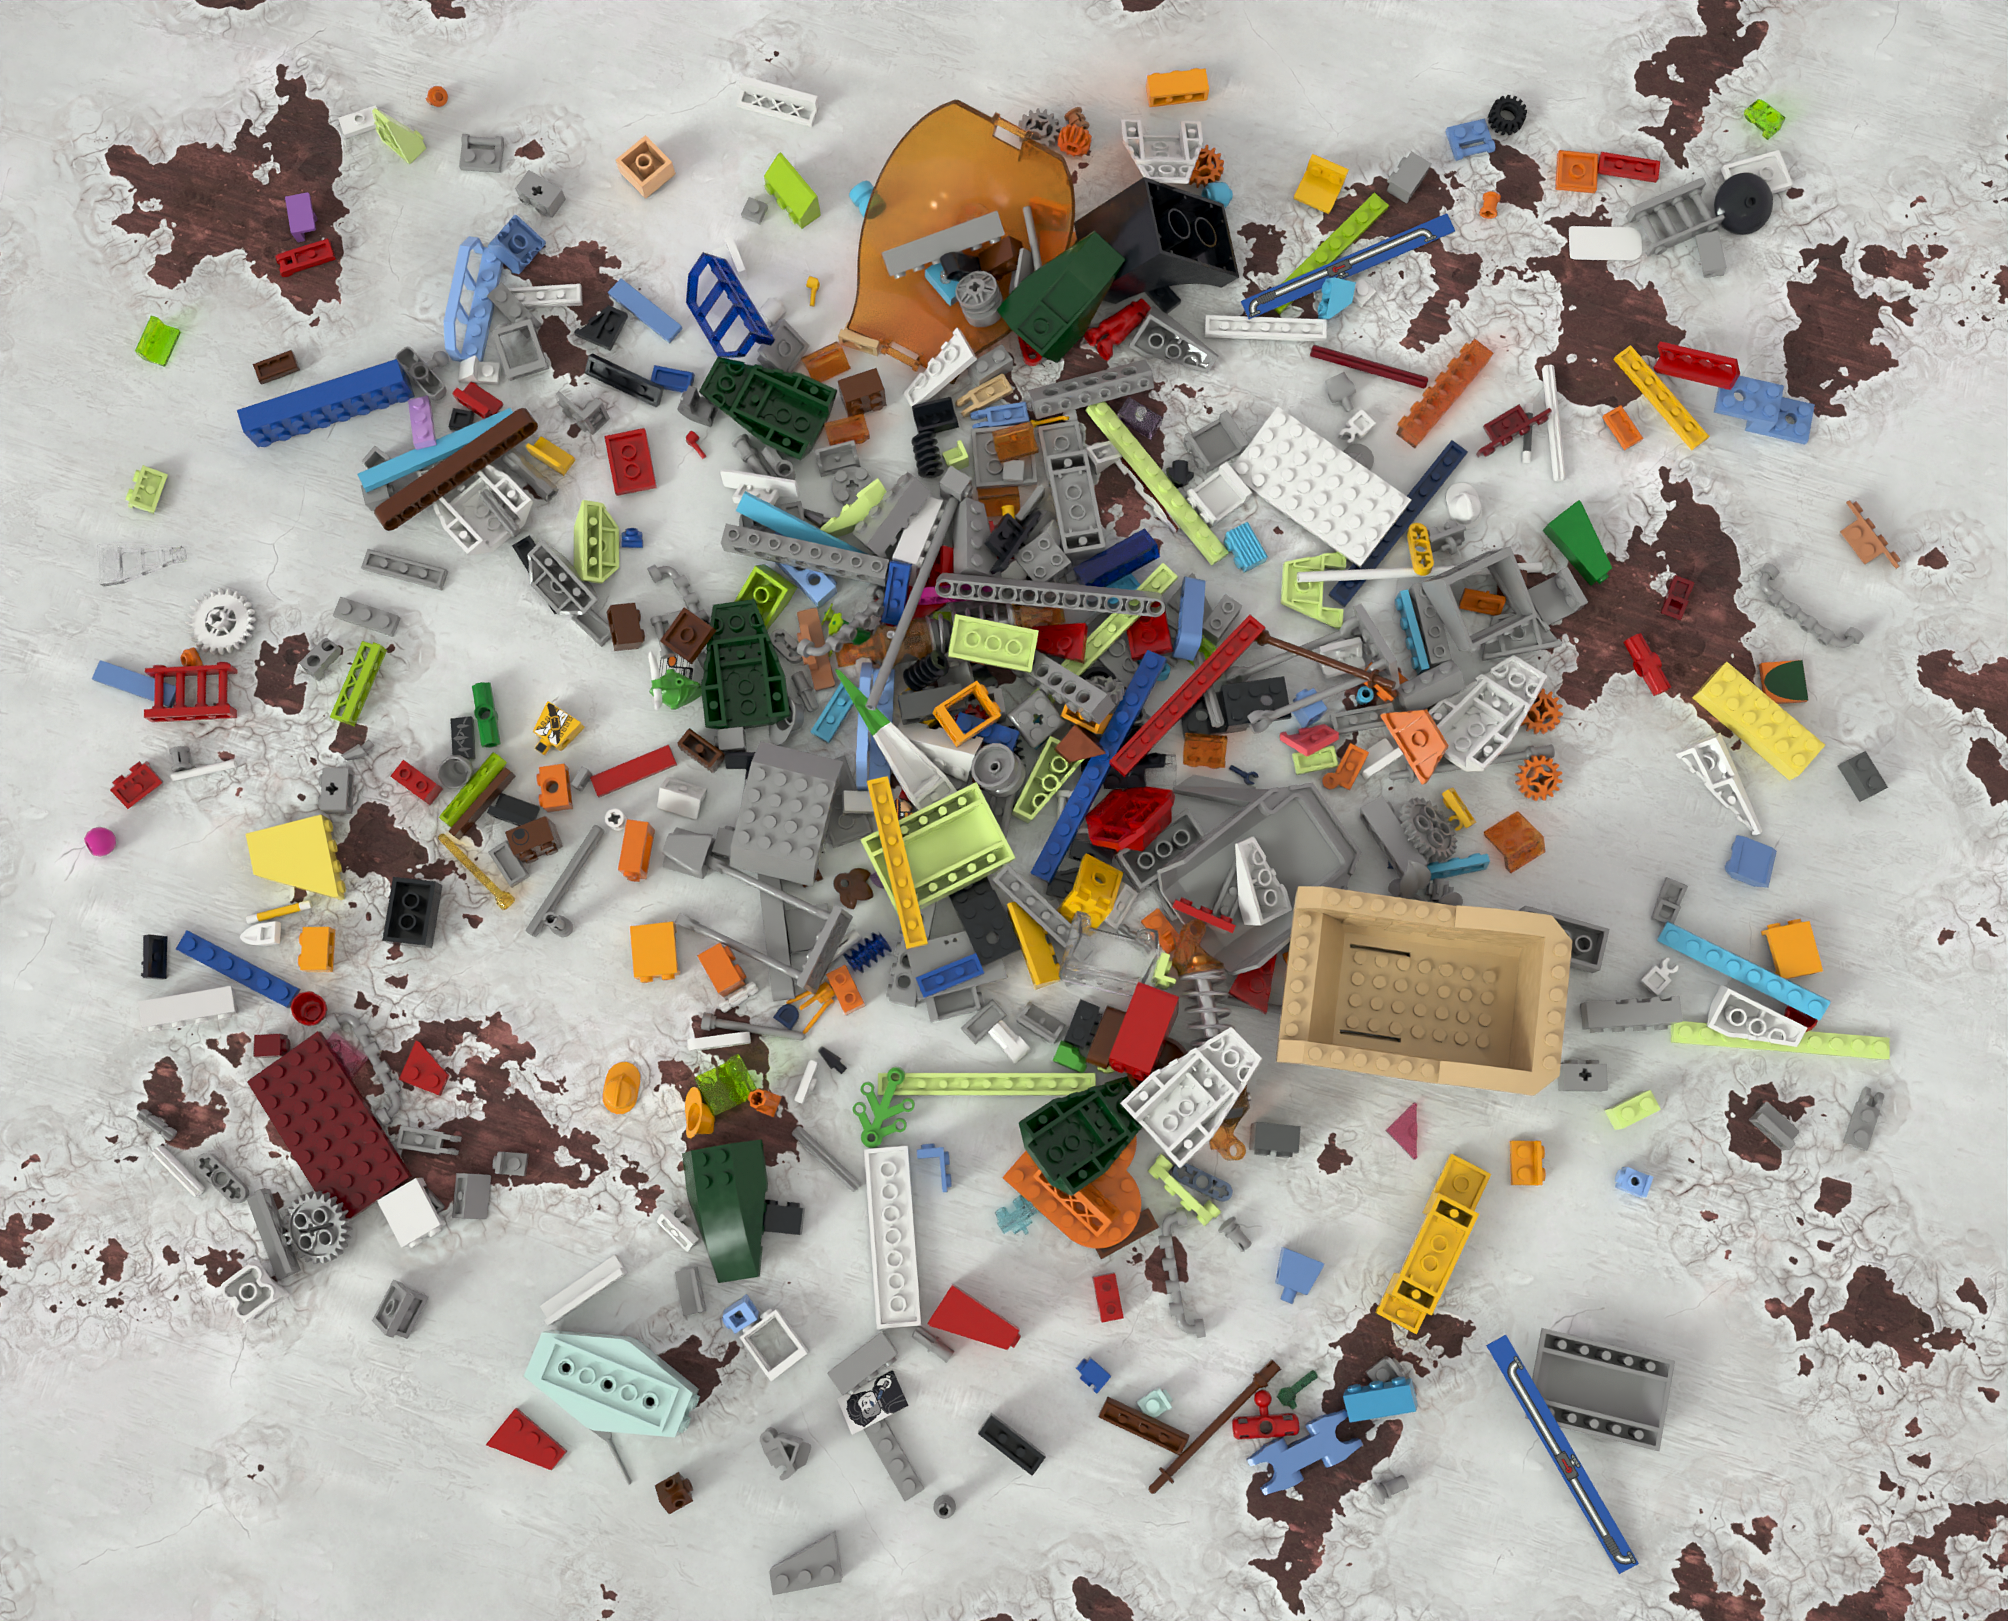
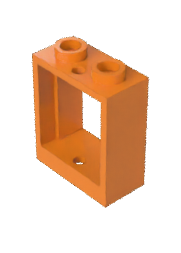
[618,819,655,882]

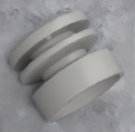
[955,271,1004,327]

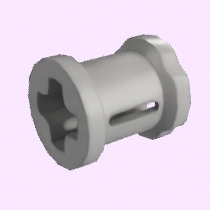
[169,746,192,772]

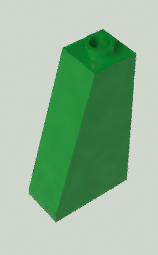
[1543,500,1612,586]

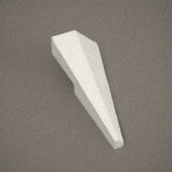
[1676,733,1762,836]

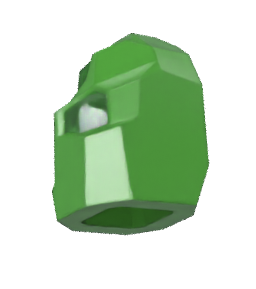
[1053,1040,1087,1073]

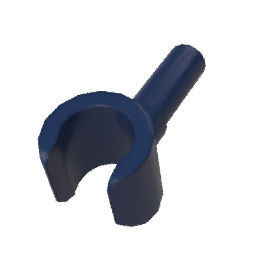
[1229,765,1259,785]

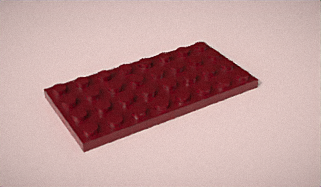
[247,1031,412,1219]

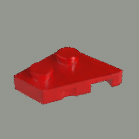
[399,1041,450,1096]

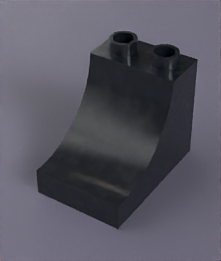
[1074,177,1239,304]

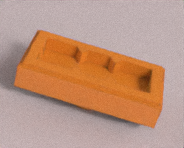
[1602,405,1643,451]

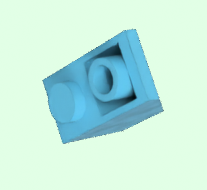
[1318,277,1356,319]

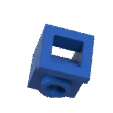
[1076,1357,1111,1394]

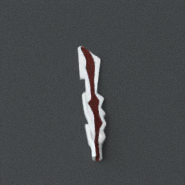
[1115,456,1181,533]

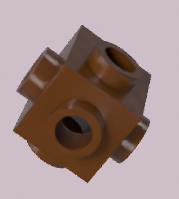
[655,1472,693,1514]

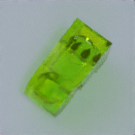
[1744,99,1786,140]

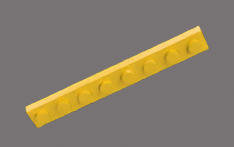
[867,776,928,950]

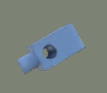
[1275,1247,1324,1304]

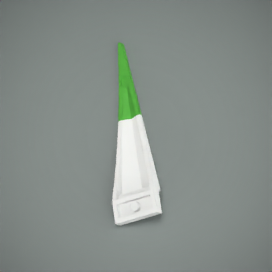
[835,669,957,811]

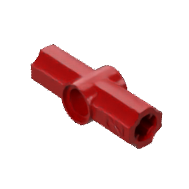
[1623,633,1671,696]

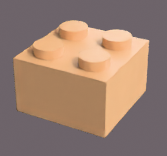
[616,135,676,199]

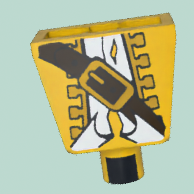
[533,701,585,755]

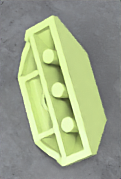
[574,500,619,584]

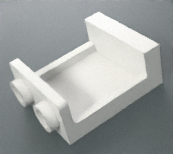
[1186,462,1252,528]
[377,1178,446,1249]

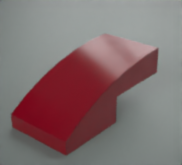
[1661,575,1695,621]

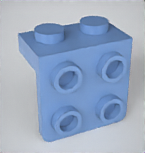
[917,1144,952,1192]

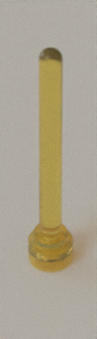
[438,834,515,910]

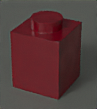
[254,1034,290,1058]

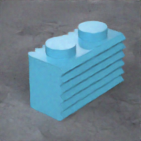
[1223,522,1268,573]

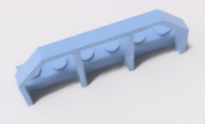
[444,236,503,362]
[856,662,895,791]

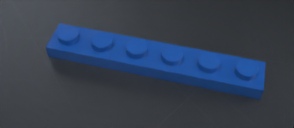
[176,930,301,1008]

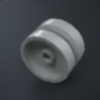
[971,743,1026,797]

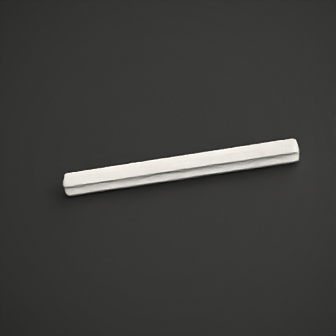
[1542,365,1566,481]

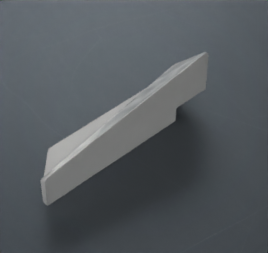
[1172,775,1269,807]

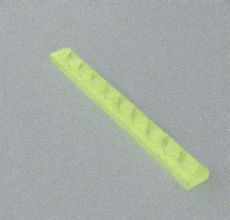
[1085,401,1229,565]
[1030,563,1178,722]
[1671,1021,1890,1060]
[878,1073,1096,1096]

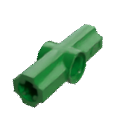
[472,682,501,748]

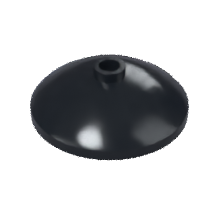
[1714,173,1773,235]

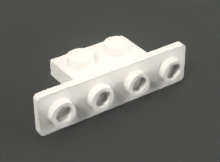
[720,468,800,505]

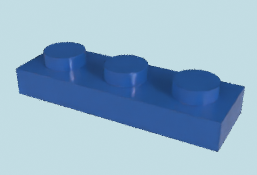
[881,560,912,626]
[956,712,1020,752]
[916,953,984,998]

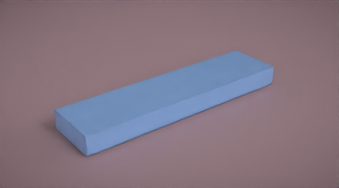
[608,278,683,343]
[92,660,176,708]

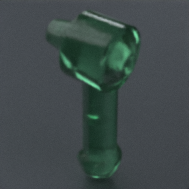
[1276,1370,1318,1410]

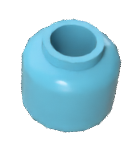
[1201,182,1233,208]

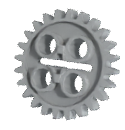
[1399,797,1458,862]
[283,1191,352,1264]

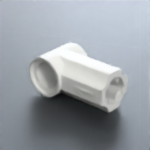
[988,1020,1031,1065]

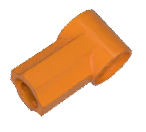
[748,1088,782,1117]

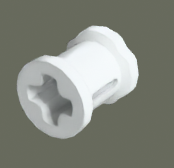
[605,809,627,831]

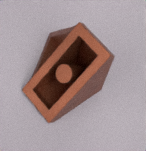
[1054,725,1106,764]

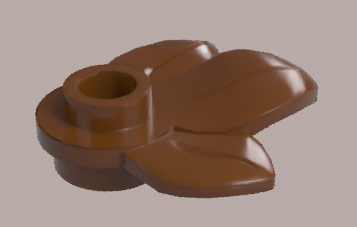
[833,868,873,909]

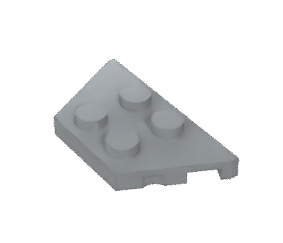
[1482,612,1562,661]

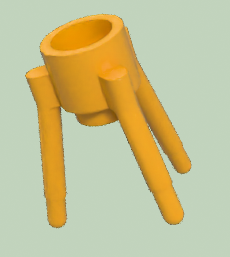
[786,981,836,1034]

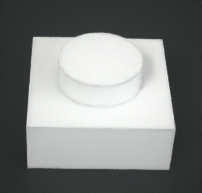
[1353,278,1376,308]

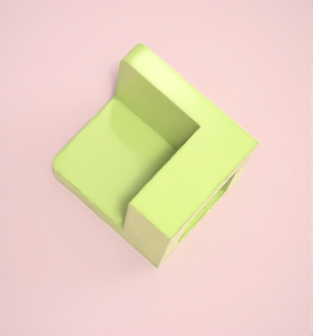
[942,440,969,470]

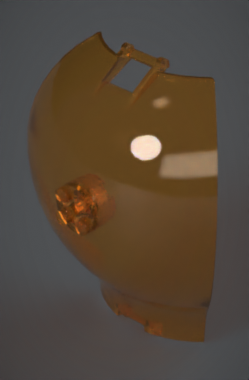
[847,100,1075,384]

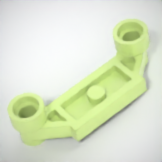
[1148,1154,1221,1226]

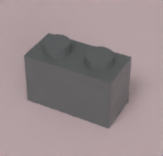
[1838,751,1888,802]

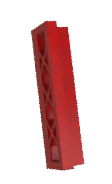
[1654,341,1740,390]

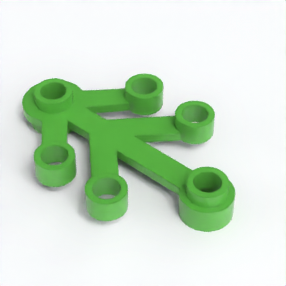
[852,1067,915,1148]

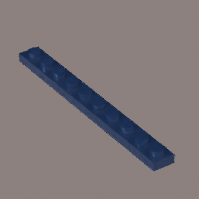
[1329,440,1468,607]

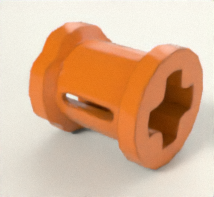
[1479,191,1501,219]

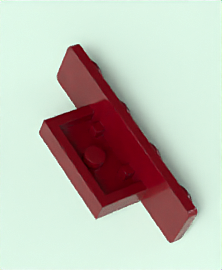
[1476,404,1552,458]

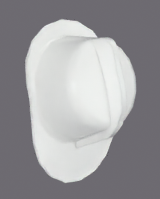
[1446,483,1482,529]

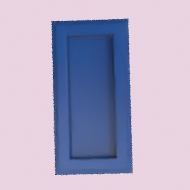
[650,365,695,393]

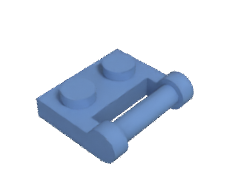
[1445,118,1495,161]

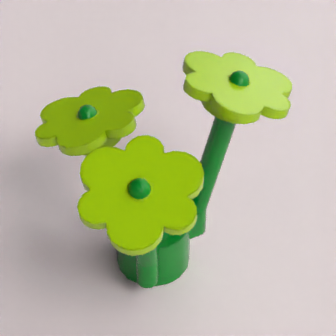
[821,603,870,657]

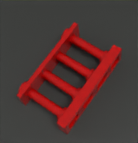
[144,662,237,722]

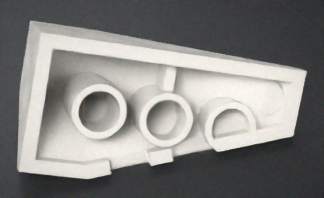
[1235,836,1292,926]
[1707,985,1807,1047]

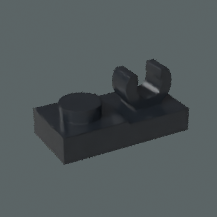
[141,934,168,980]

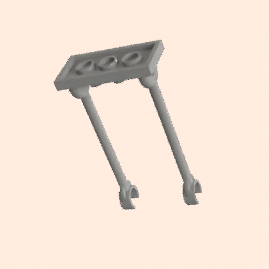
[1224,604,1400,734]
[675,855,853,994]

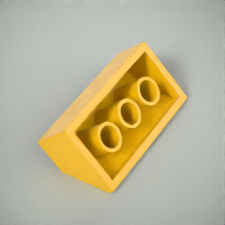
[1007,902,1063,990]

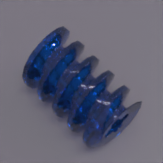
[843,931,892,974]

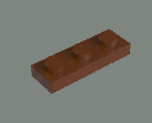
[1095,1208,1159,1260]

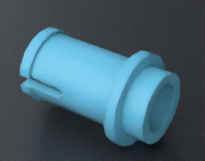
[1356,686,1374,705]

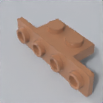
[1840,500,1901,569]
[797,608,835,691]

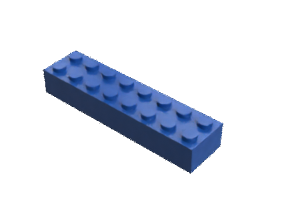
[237,359,415,447]

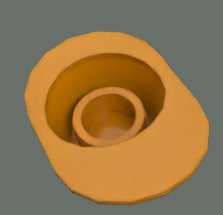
[603,1062,640,1114]
[685,1087,715,1139]

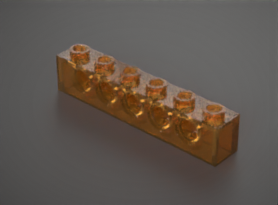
[1396,338,1494,448]

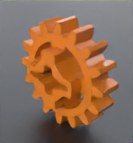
[1189,145,1224,188]
[1521,688,1563,734]
[1515,755,1563,801]

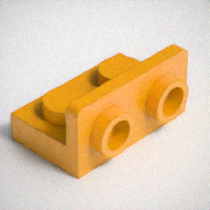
[1510,1141,1546,1186]

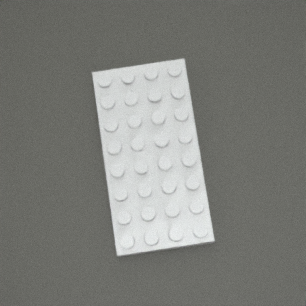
[1231,407,1411,568]

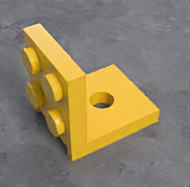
[1056,853,1123,936]

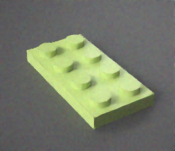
[947,614,1039,673]

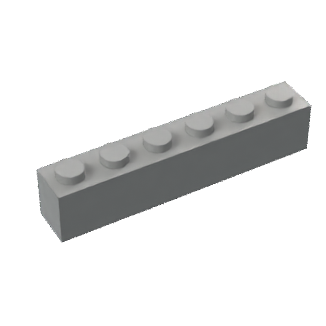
[881,211,1005,279]

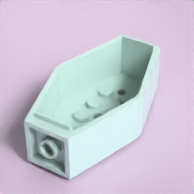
[524,1330,700,1437]

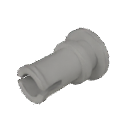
[1218,1217,1252,1252]
[1372,1475,1409,1505]
[933,1495,956,1519]

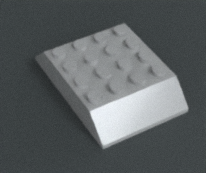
[730,741,844,887]
[1525,1328,1675,1452]

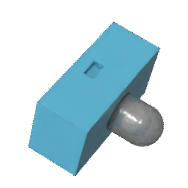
[925,263,959,306]

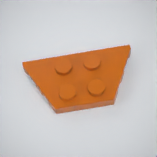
[1380,709,1449,785]

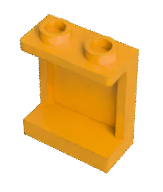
[1761,919,1823,979]
[630,921,680,983]

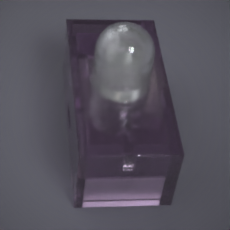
[1117,397,1163,440]

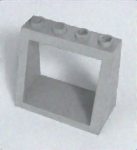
[1421,546,1537,652]

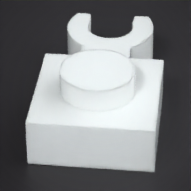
[1339,409,1376,446]
[1639,957,1679,996]

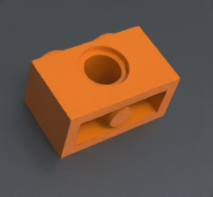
[536,764,573,812]
[826,965,866,1015]

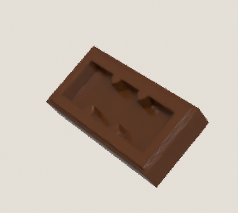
[253,350,300,385]

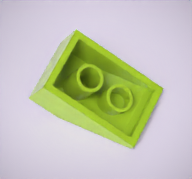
[734,564,798,630]

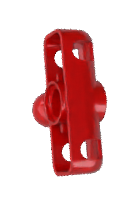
[1232,1390,1300,1440]

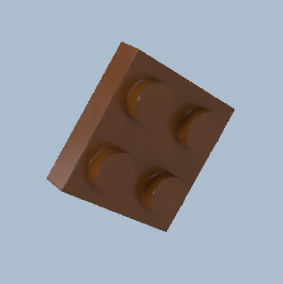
[660,607,716,664]

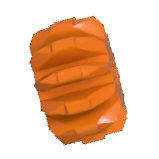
[1057,124,1092,157]

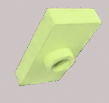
[1292,745,1339,775]

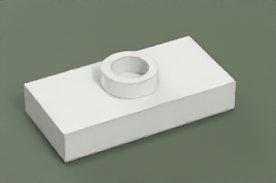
[338,105,378,138]
[794,1060,819,1105]

